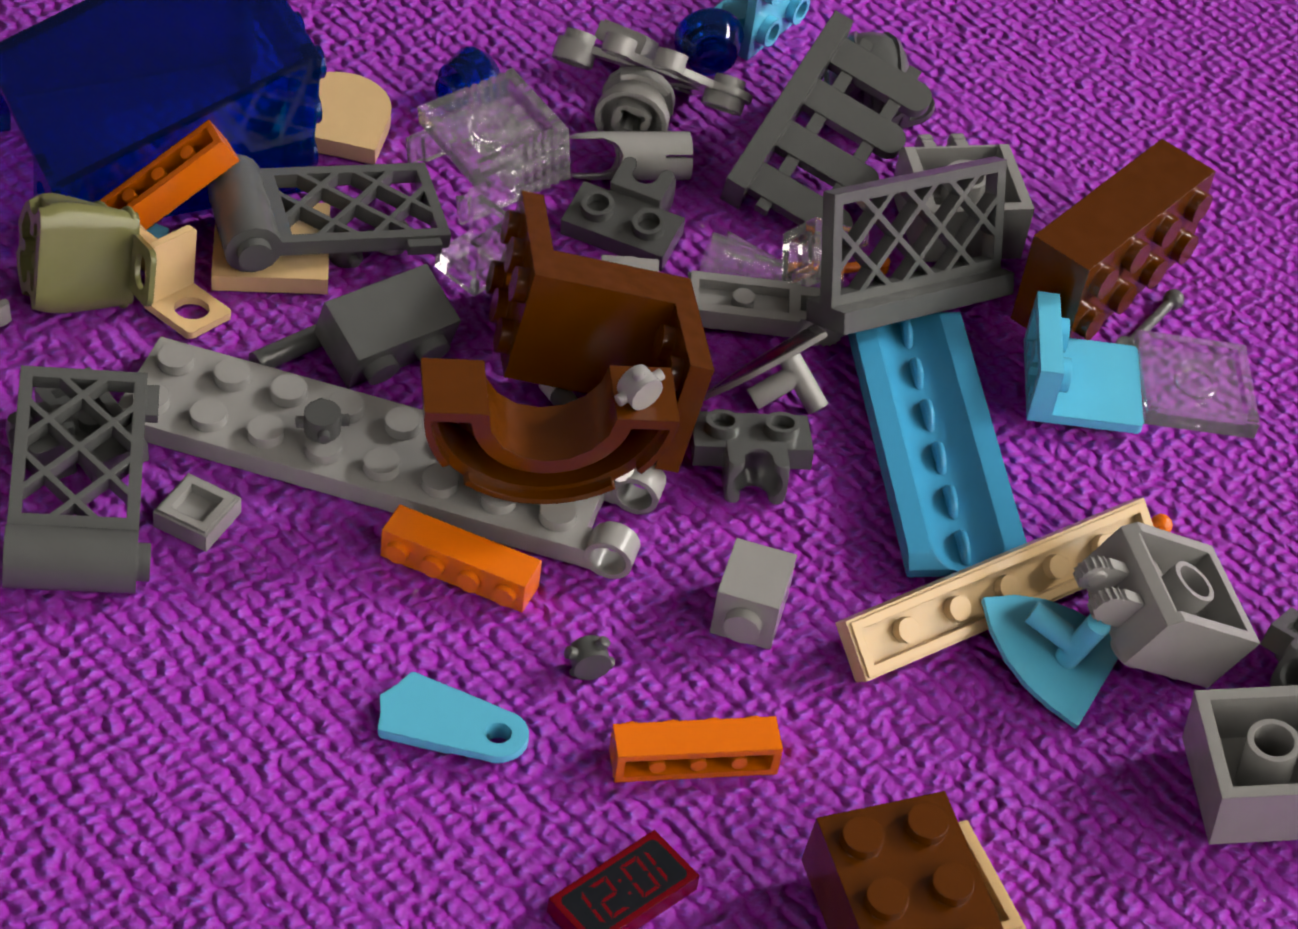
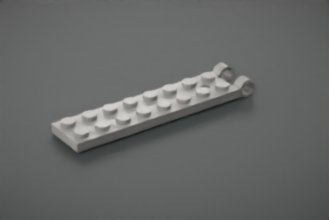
[118,336,666,579]

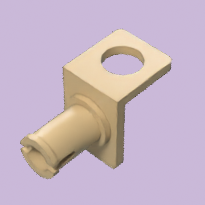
[139,224,231,339]

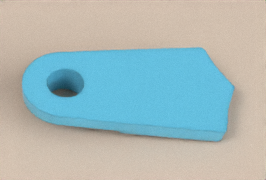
[378,672,529,763]

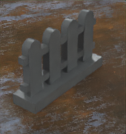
[720,10,932,245]

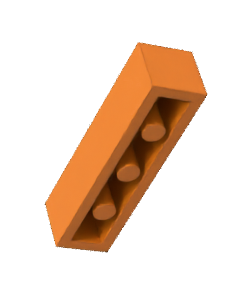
[99,119,240,230]
[380,504,542,613]
[609,716,783,783]

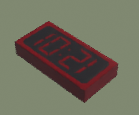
[547,830,700,929]

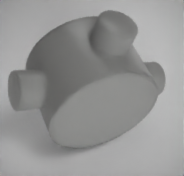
[614,364,665,410]

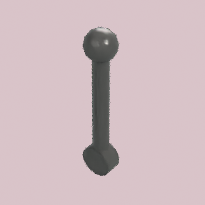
[1116,289,1185,349]

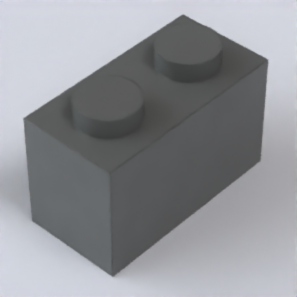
[314,264,461,389]

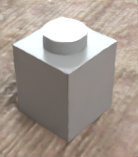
[710,538,797,650]

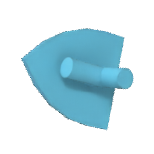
[981,595,1118,729]

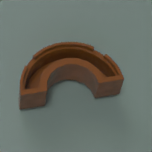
[420,358,680,504]

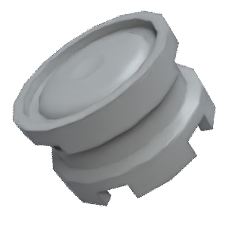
[594,66,676,144]

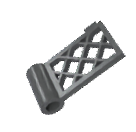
[205,154,451,272]
[2,365,160,594]

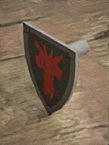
[704,324,828,415]

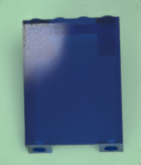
[0,0,327,217]

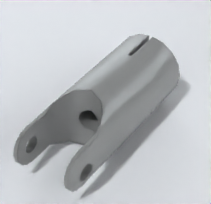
[568,131,693,180]

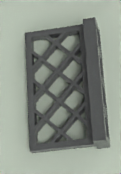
[806,156,1015,335]

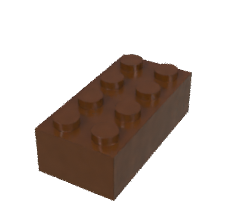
[1011,139,1216,340]
[801,791,1003,929]

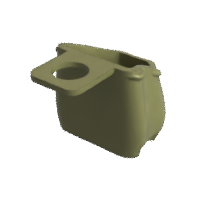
[16,193,157,313]

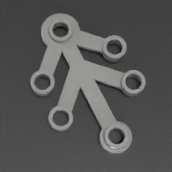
[552,27,753,116]

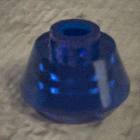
[674,8,744,76]
[435,46,504,117]

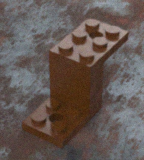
[485,190,714,473]

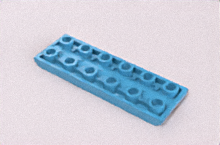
[848,312,1027,577]

